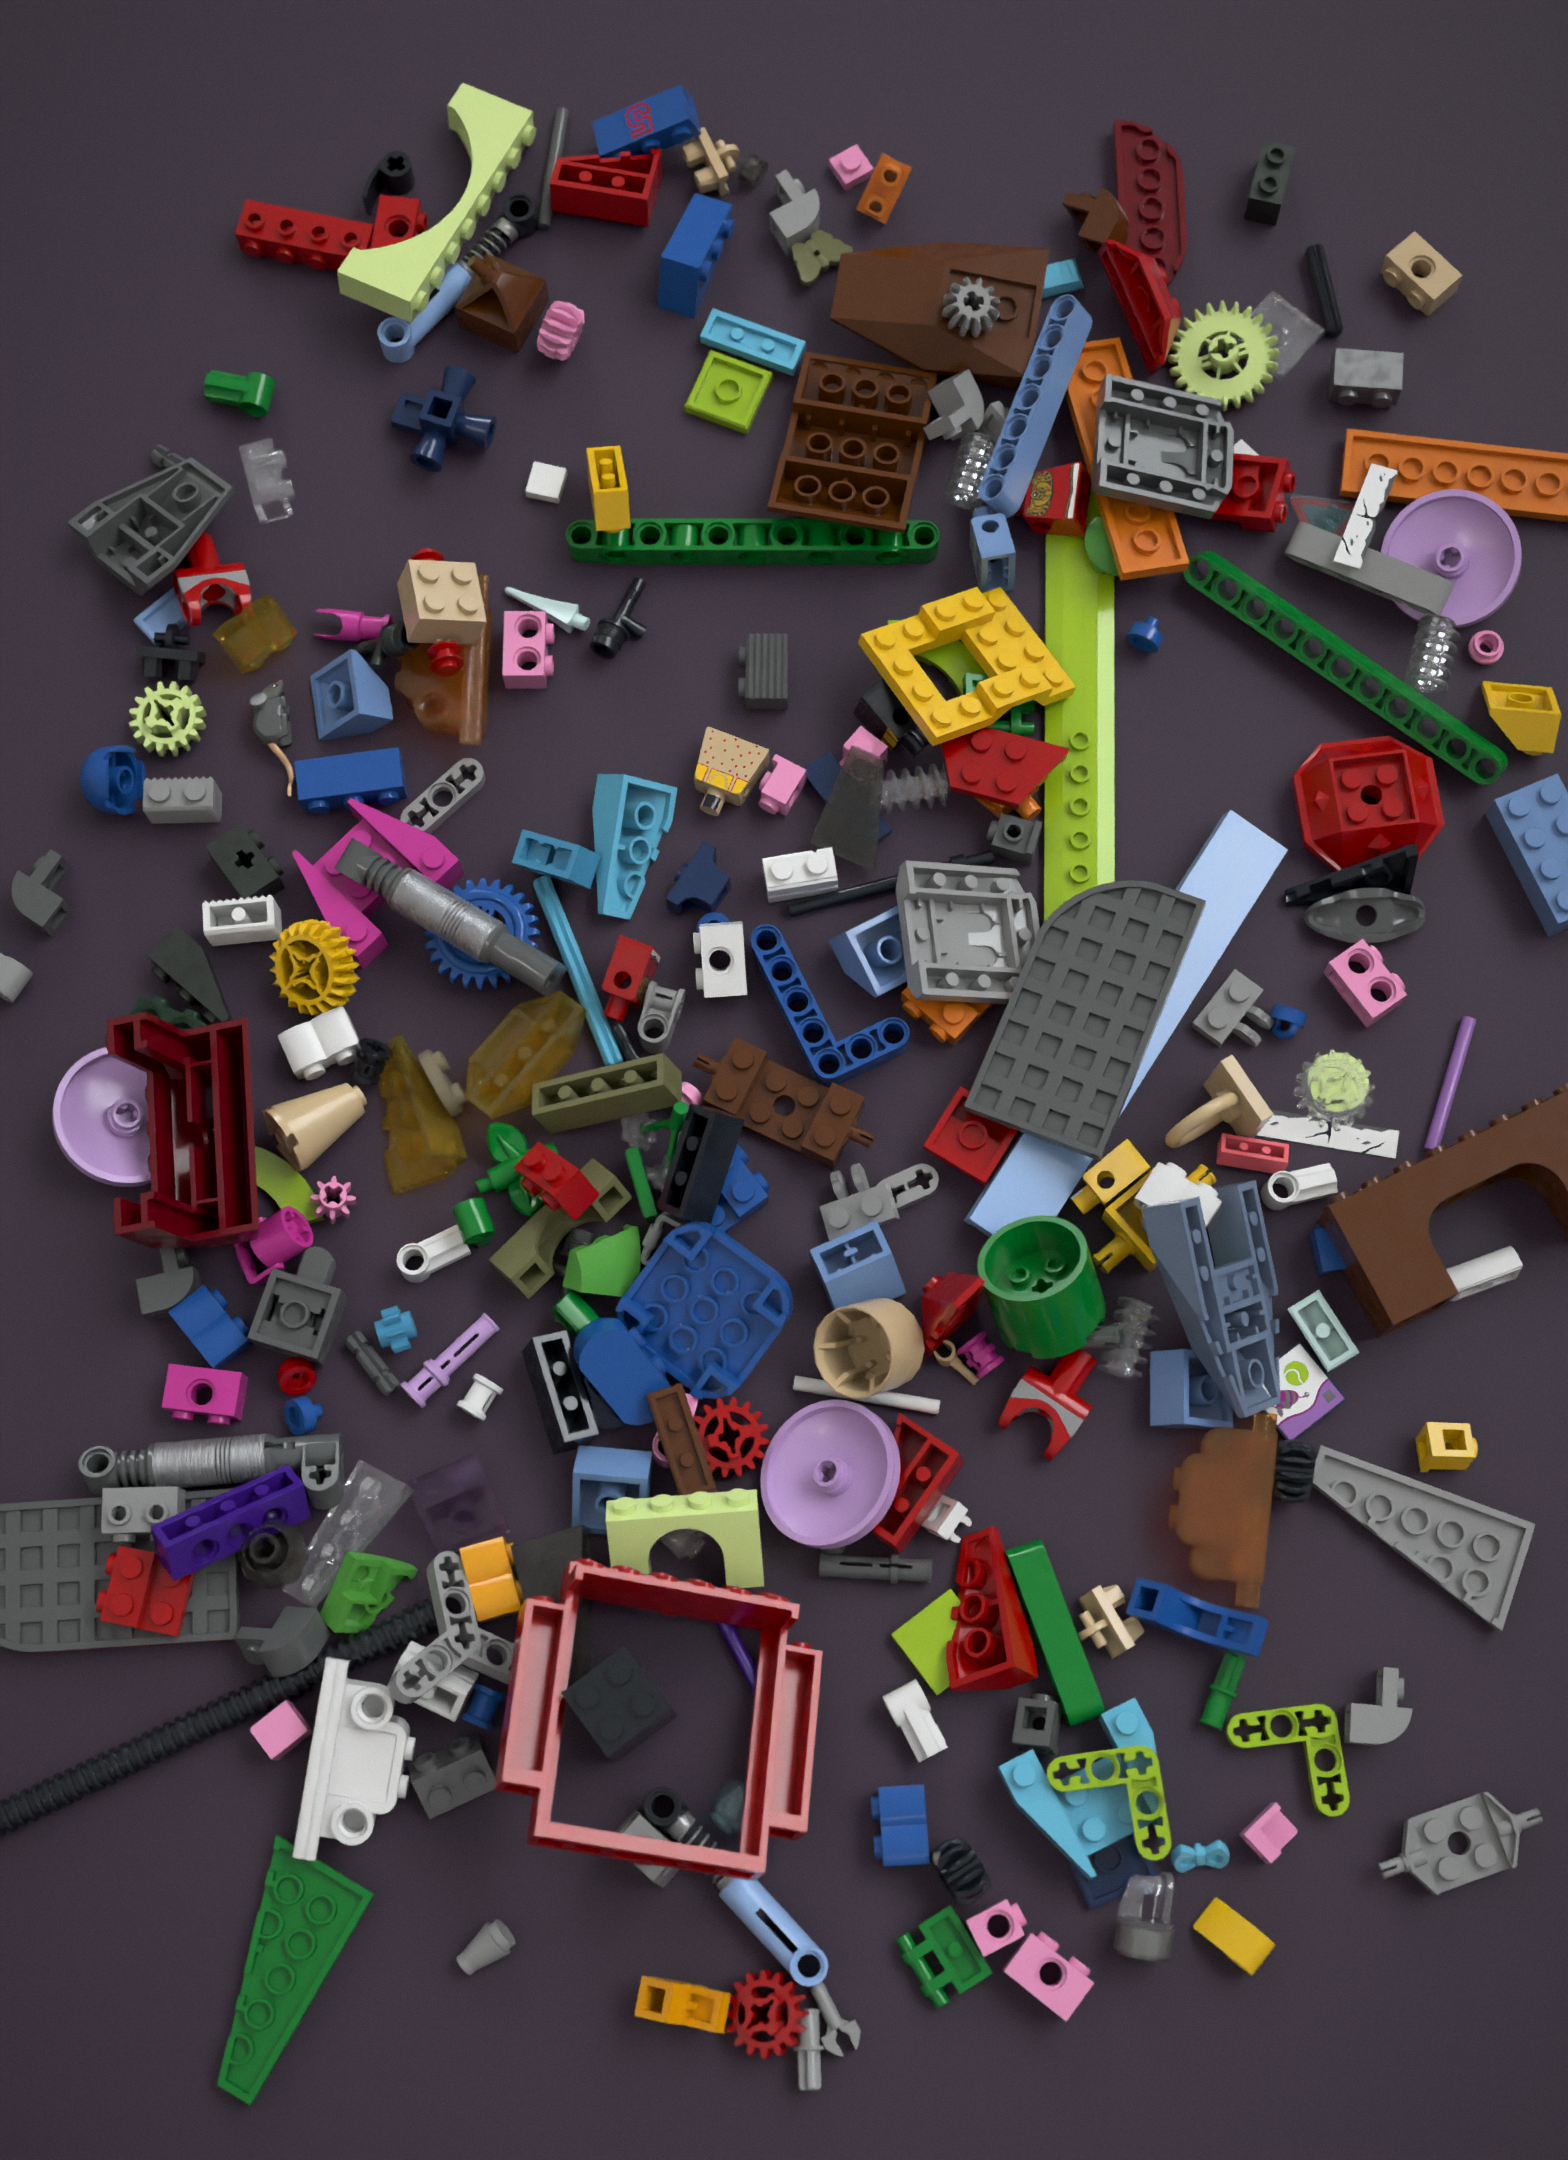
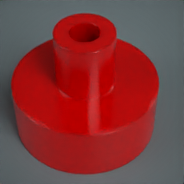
[277,1357,316,1395]

